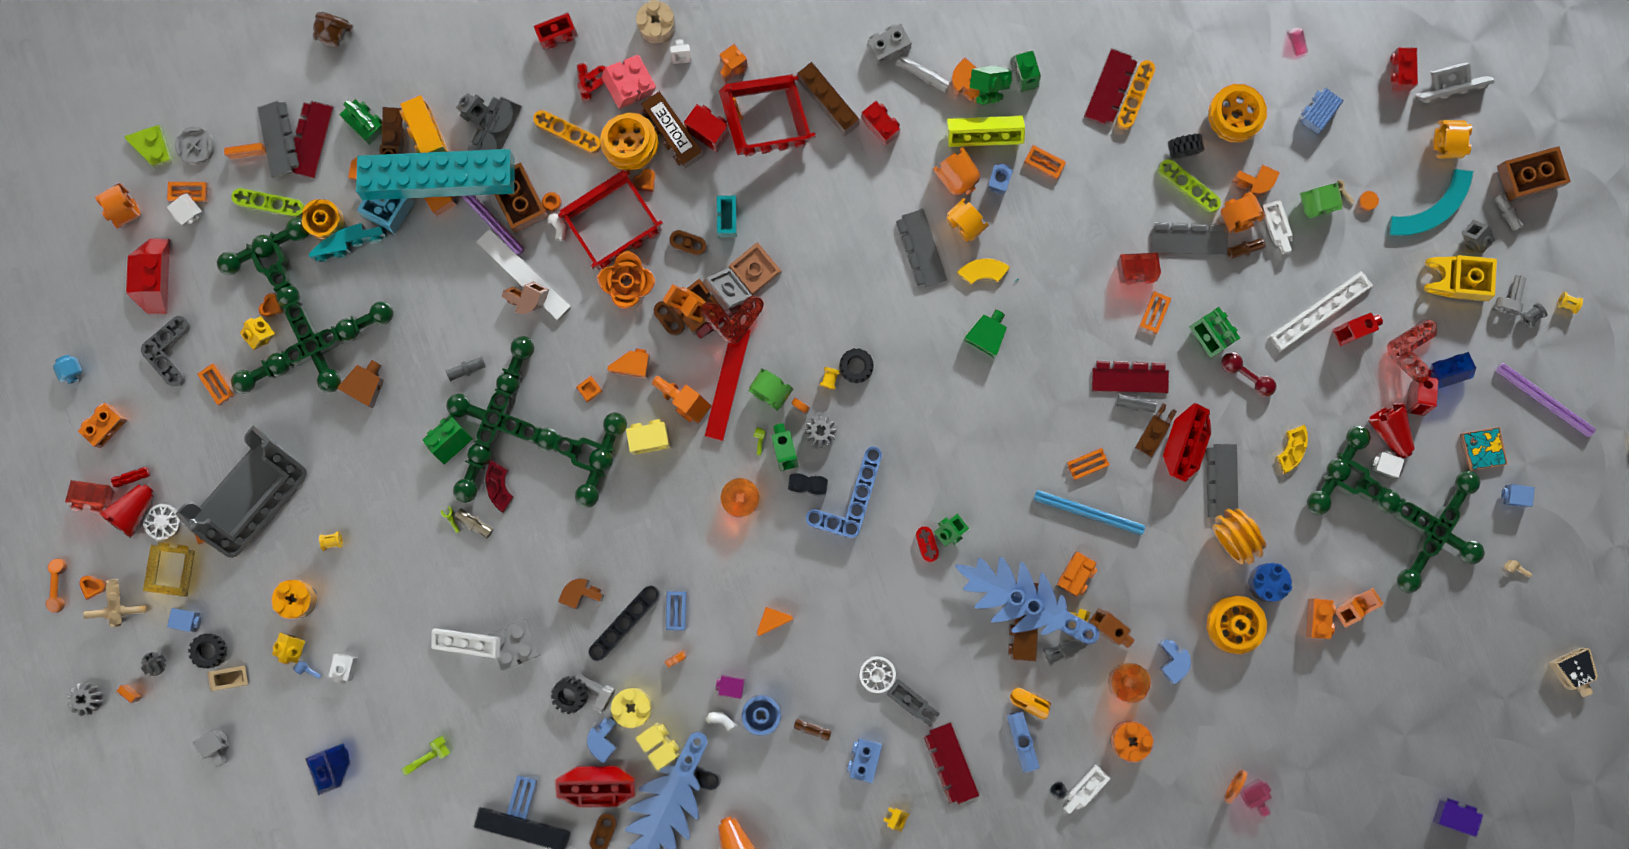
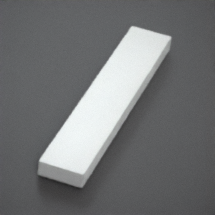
[476,229,571,320]
[1269,271,1373,352]

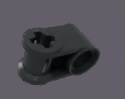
[687,763,721,790]

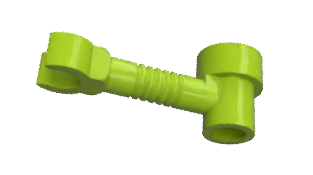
[401,735,450,776]

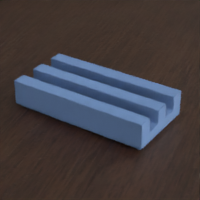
[666,591,687,631]
[507,775,537,819]

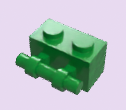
[969,66,1012,105]
[339,99,382,145]
[1189,307,1241,358]
[422,415,473,465]

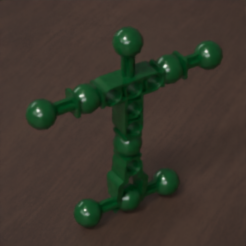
[217,218,394,394]
[446,336,627,508]

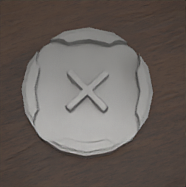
[175,127,215,165]

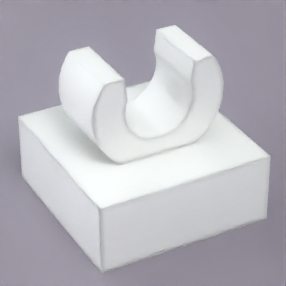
[670,40,691,64]

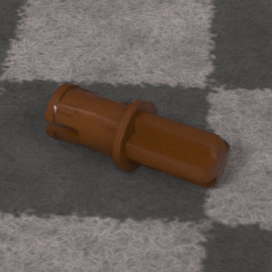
[1227,239,1266,260]

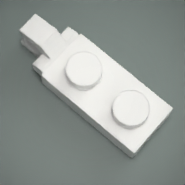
[1261,200,1292,255]
[1062,765,1110,814]

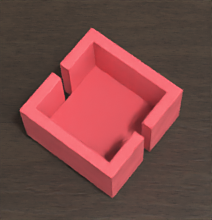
[601,54,656,109]

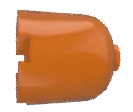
[932,147,980,195]

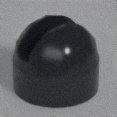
[1050,782,1067,800]

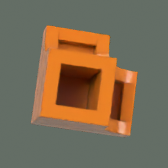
[719,44,748,83]

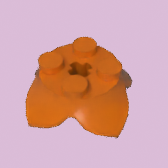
[596,251,655,309]

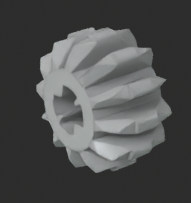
[804,415,837,448]
[67,683,102,716]

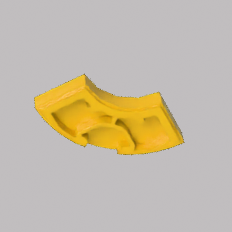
[957,259,1010,285]
[1276,425,1308,474]

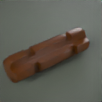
[794,719,831,741]

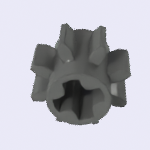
[141,652,167,676]

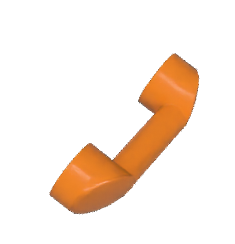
[45,559,67,613]

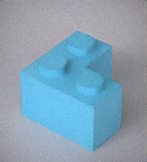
[357,198,415,234]

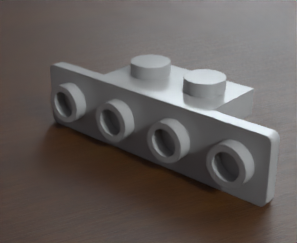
[1415,62,1495,103]

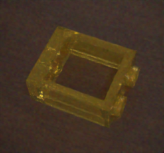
[143,542,195,596]

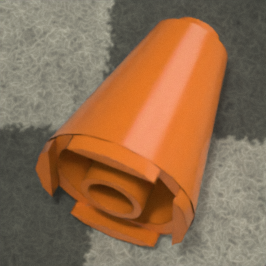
[718,817,756,849]

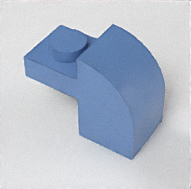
[1159,639,1191,685]
[587,717,618,763]

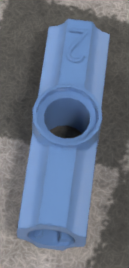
[1006,711,1040,773]

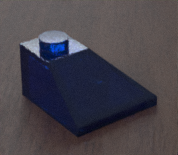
[305,743,350,795]

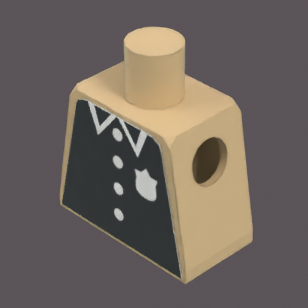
[1549,648,1598,697]

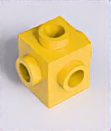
[240,316,275,350]
[272,632,305,665]

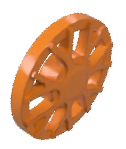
[1224,769,1248,804]

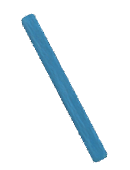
[1034,490,1145,535]

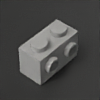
[867,24,912,65]

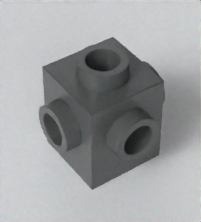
[456,93,490,124]
[1461,220,1495,254]

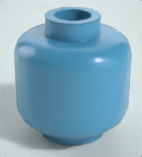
[53,354,83,384]

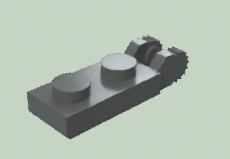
[886,679,940,726]

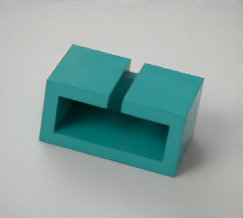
[717,195,737,238]

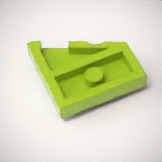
[124,124,172,167]

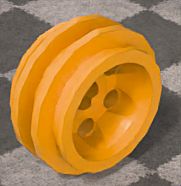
[1208,84,1267,142]
[600,112,659,171]
[1212,508,1266,565]
[1206,596,1267,654]

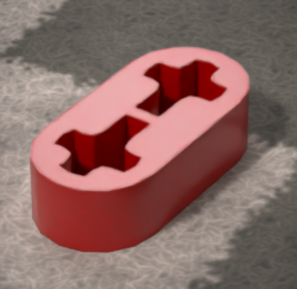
[577,65,606,94]
[915,526,939,562]

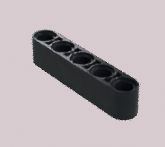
[588,586,660,661]
[473,807,571,849]

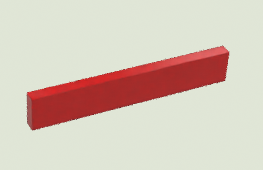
[705,326,751,441]

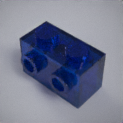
[1430,352,1476,389]

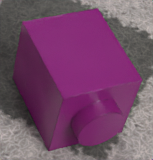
[715,675,745,699]

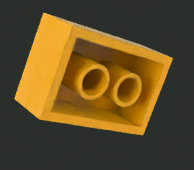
[400,95,448,153]

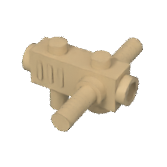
[83,579,146,627]

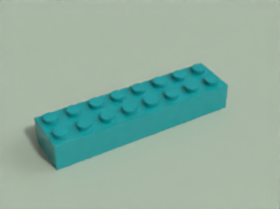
[356,149,515,200]

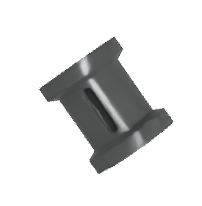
[1521,303,1548,328]

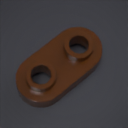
[669,230,707,256]
[653,301,684,336]
[589,813,617,849]

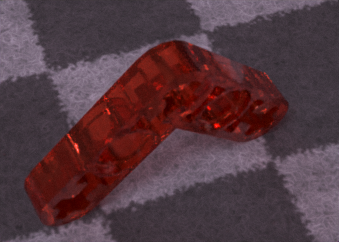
[700,296,764,344]
[1387,320,1437,383]

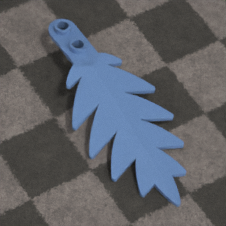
[955,557,1099,644]
[625,732,708,849]

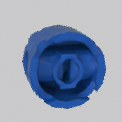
[1248,563,1292,602]

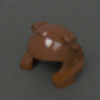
[313,12,353,48]

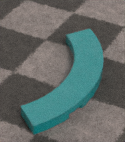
[1388,169,1474,236]

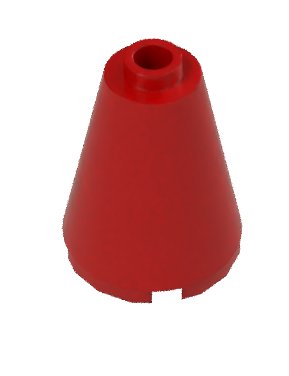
[1368,403,1415,458]
[99,484,154,538]

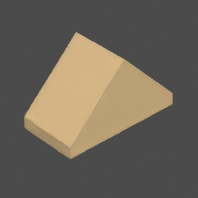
[208,666,248,691]

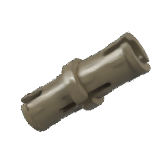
[454,508,493,539]

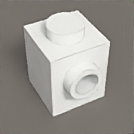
[167,193,202,225]
[1371,450,1404,479]
[329,654,357,684]

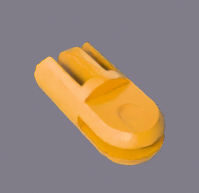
[1010,688,1051,720]

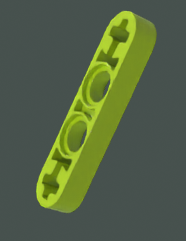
[1158,159,1221,213]
[231,188,305,218]

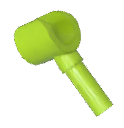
[753,427,766,455]
[441,506,460,533]

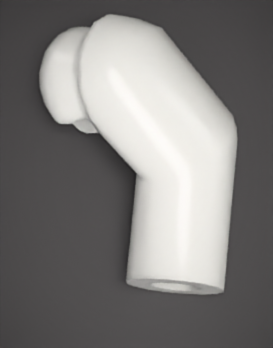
[548,213,567,241]
[706,712,735,731]

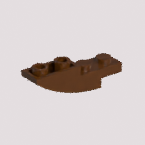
[379,107,404,155]

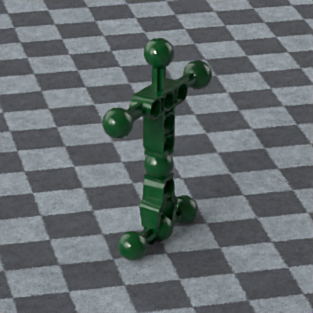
[1307,426,1485,593]

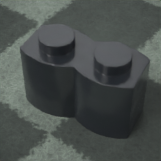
[788,473,828,496]

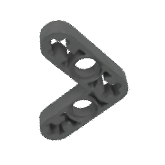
[141,316,190,387]

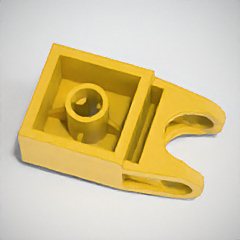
[1423,255,1497,302]

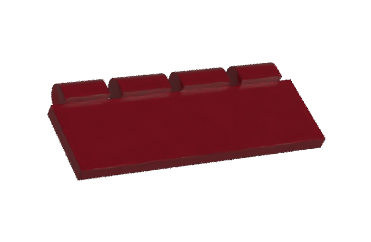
[1084,48,1138,125]
[292,101,334,179]
[1092,361,1169,393]
[923,722,980,804]

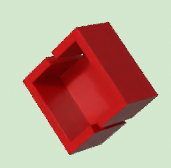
[684,104,730,153]

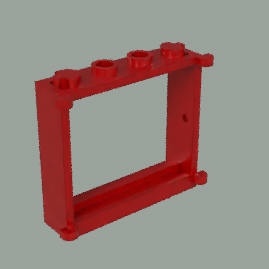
[719,74,816,157]
[558,170,663,270]

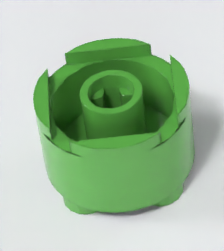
[1299,183,1343,218]
[748,368,794,411]

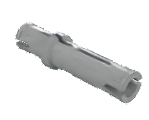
[896,54,951,93]

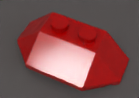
[126,239,170,314]
[1163,403,1211,482]
[555,766,635,808]

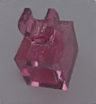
[1240,779,1272,817]

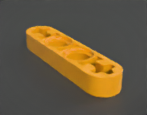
[1116,60,1155,130]
[533,110,601,154]

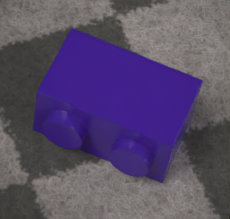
[1433,798,1483,837]

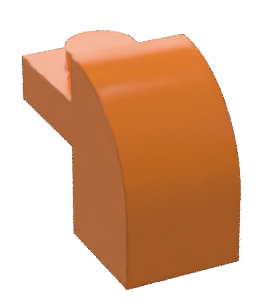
[951,57,980,103]
[1232,165,1280,197]
[663,284,711,323]
[1336,588,1383,628]

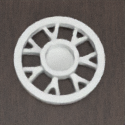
[143,504,181,540]
[859,656,896,693]

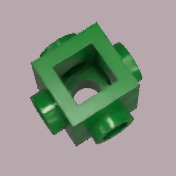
[934,513,969,547]

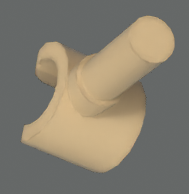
[1337,180,1354,204]
[1504,560,1532,578]

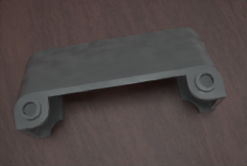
[175,425,307,558]

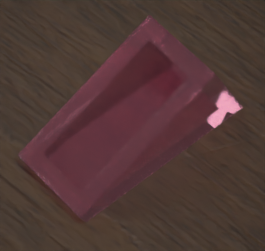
[1287,28,1308,56]

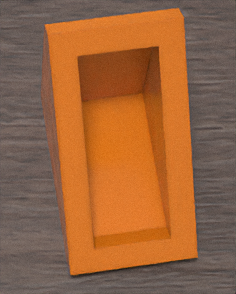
[757,607,793,636]

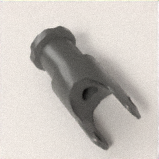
[1043,639,1088,666]

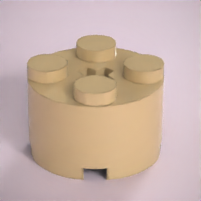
[636,0,676,44]

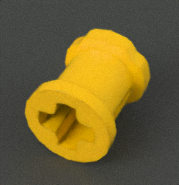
[1557,291,1583,314]
[819,367,840,390]
[319,531,343,551]

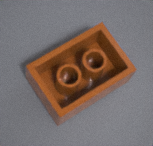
[1497,146,1571,202]
[494,162,549,234]

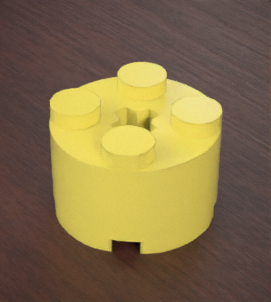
[611,688,652,728]

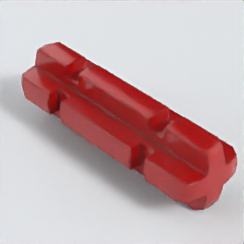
[577,63,592,101]
[111,467,150,488]

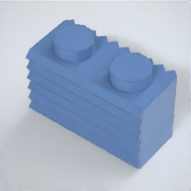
[1300,88,1344,134]

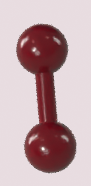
[1221,352,1277,397]

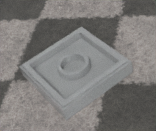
[702,268,753,311]

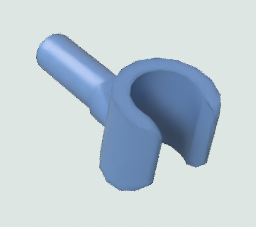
[293,661,321,679]

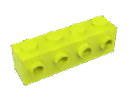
[947,116,1025,147]

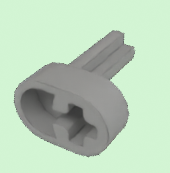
[1495,275,1527,315]
[576,674,615,714]

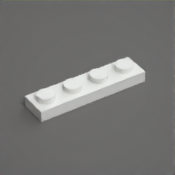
[431,628,500,658]

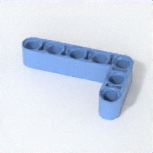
[806,446,882,538]

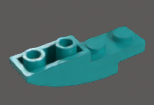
[309,223,387,262]

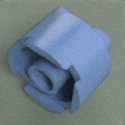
[742,695,781,735]

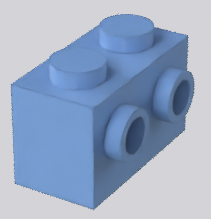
[847,738,882,783]

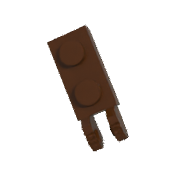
[1134,403,1177,458]

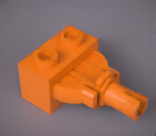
[652,376,712,424]

